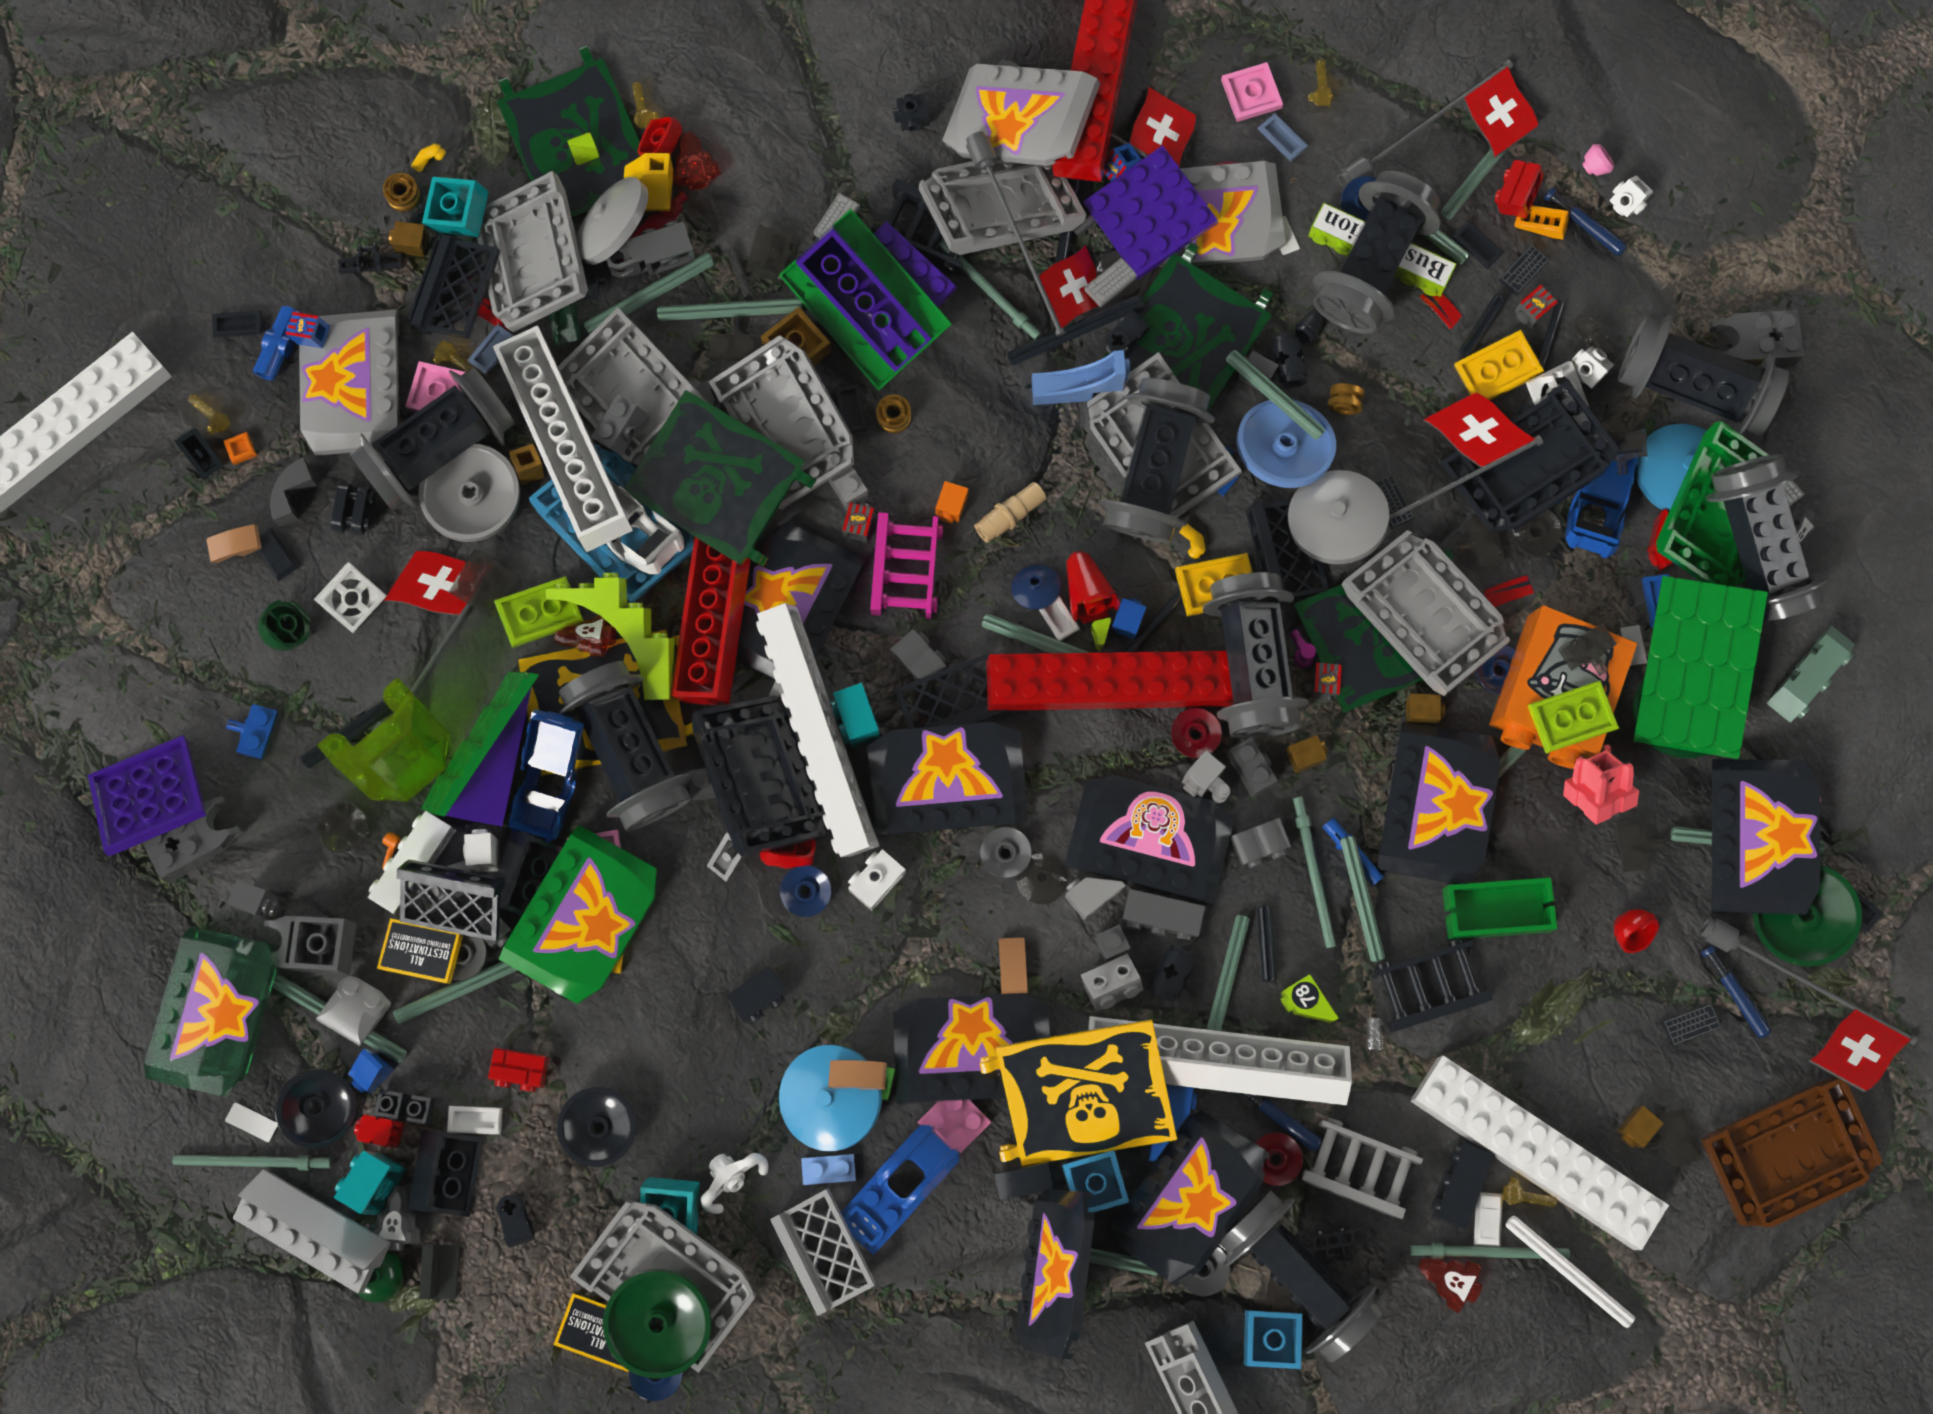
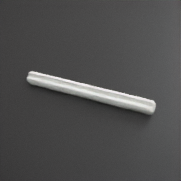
[1506,1216,1635,1328]

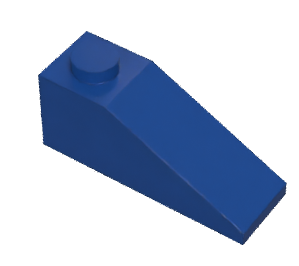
[1148,1084,1197,1162]

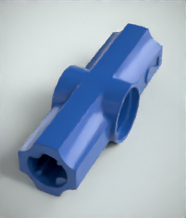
[253,306,301,381]

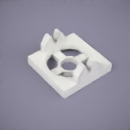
[1526,361,1589,407]
[314,562,387,633]

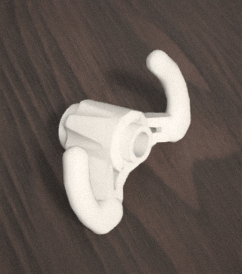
[701,1153,768,1214]

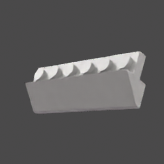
[233,1169,391,1294]
[1145,1321,1238,1414]

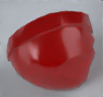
[1614,909,1659,953]

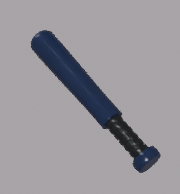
[1544,187,1627,256]
[1701,945,1771,1038]
[1234,1092,1323,1151]

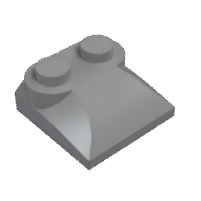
[316,976,391,1046]

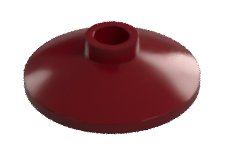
[1171,708,1222,758]
[1255,1133,1303,1186]

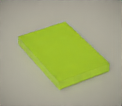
[494,576,584,648]
[1528,680,1619,754]

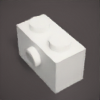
[463,829,501,873]
[848,849,906,911]

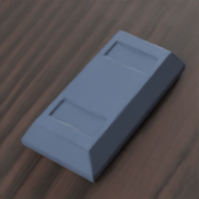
[1257,113,1308,162]
[467,324,514,375]

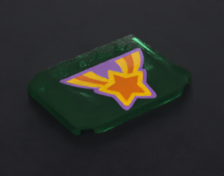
[144,927,276,1098]

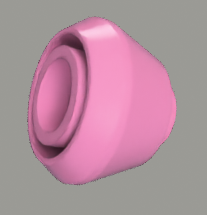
[1582,144,1614,176]

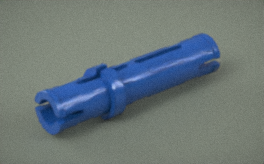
[1322,817,1384,887]

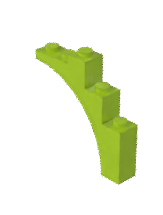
[546,573,676,700]

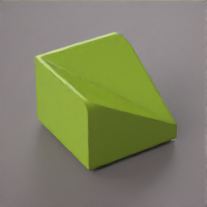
[567,132,599,165]

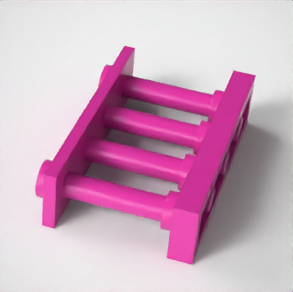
[870,512,943,619]

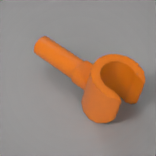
[382,832,401,868]

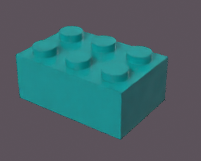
[334,1150,407,1215]

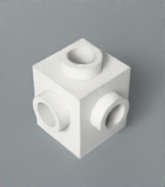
[1610,175,1653,217]
[1572,346,1614,389]

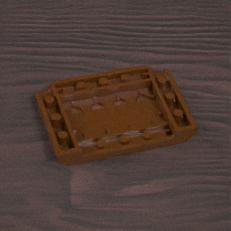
[1701,1077,1882,1227]

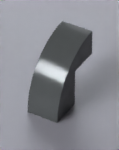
[270,457,318,527]

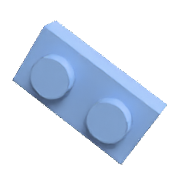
[801,1154,856,1185]

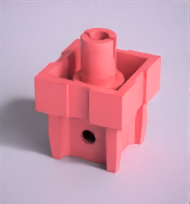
[1563,744,1639,825]

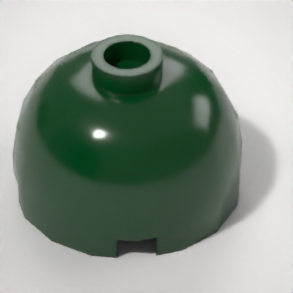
[257,600,311,652]
[355,1251,406,1303]

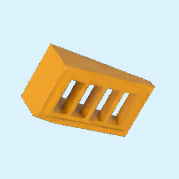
[1514,206,1569,240]

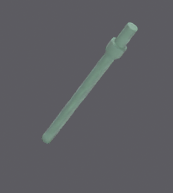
[938,237,1042,340]
[1293,797,1336,949]
[172,1154,332,1171]
[1410,1243,1570,1259]

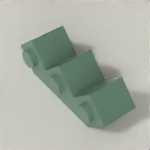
[1766,625,1855,723]

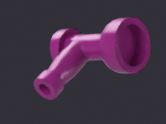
[1289,630,1316,669]

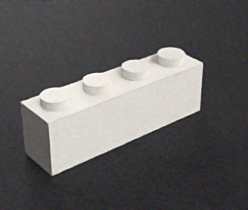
[367,811,456,917]

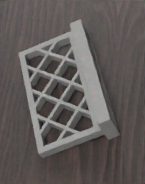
[770,1188,877,1316]

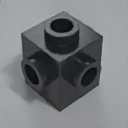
[893,93,930,131]

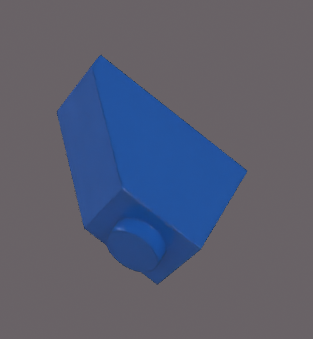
[348,1049,394,1093]

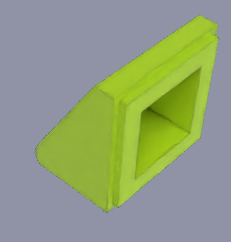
[1091,617,1111,651]

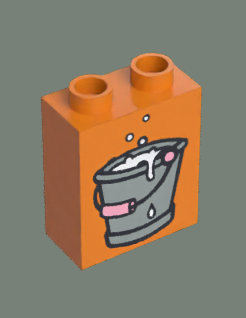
[1489,605,1637,769]

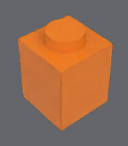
[935,481,968,523]

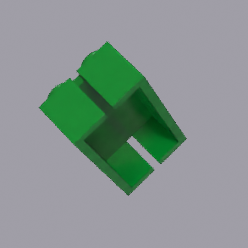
[1442,878,1557,940]

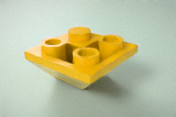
[624,153,673,211]

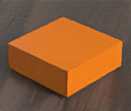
[224,432,257,465]

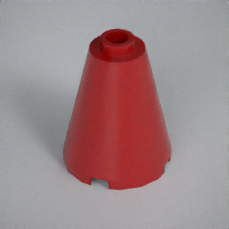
[1066,551,1120,623]

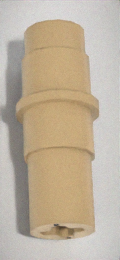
[974,482,1046,543]

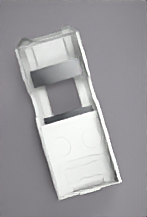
[562,480,684,574]

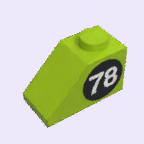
[1280,974,1338,1023]

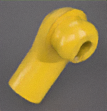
[411,143,446,172]
[1179,524,1205,559]

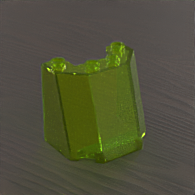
[317,677,450,802]

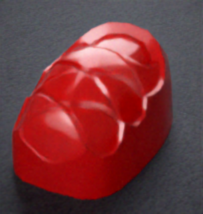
[638,117,683,156]
[759,840,816,869]

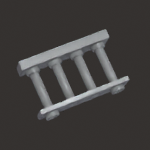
[1299,1118,1423,1219]

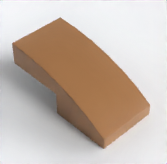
[206,524,262,563]
[999,937,1027,994]
[828,1060,887,1090]

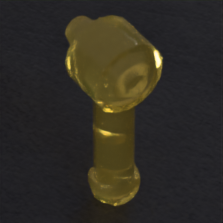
[1308,59,1333,106]
[632,82,659,129]
[433,340,480,373]
[188,394,231,435]
[1502,1177,1557,1207]

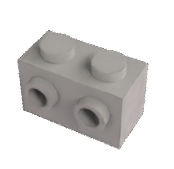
[1081,953,1143,1012]

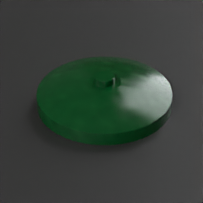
[1753,865,1862,967]
[603,1269,712,1378]

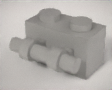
[1182,751,1230,803]

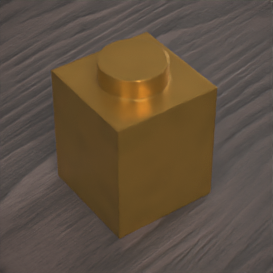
[389,221,429,257]
[509,443,544,486]
[1406,693,1445,725]
[1286,735,1328,774]
[1617,1106,1664,1148]

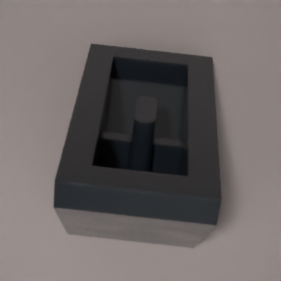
[173,426,224,479]

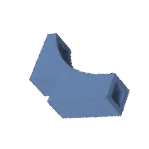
[1031,350,1130,405]

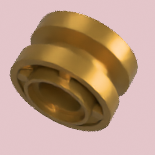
[383,173,421,212]
[1328,383,1365,415]
[876,394,911,434]

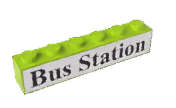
[1308,203,1456,297]

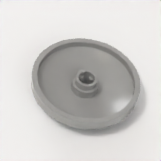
[576,177,648,265]
[419,444,520,542]
[1288,470,1389,564]

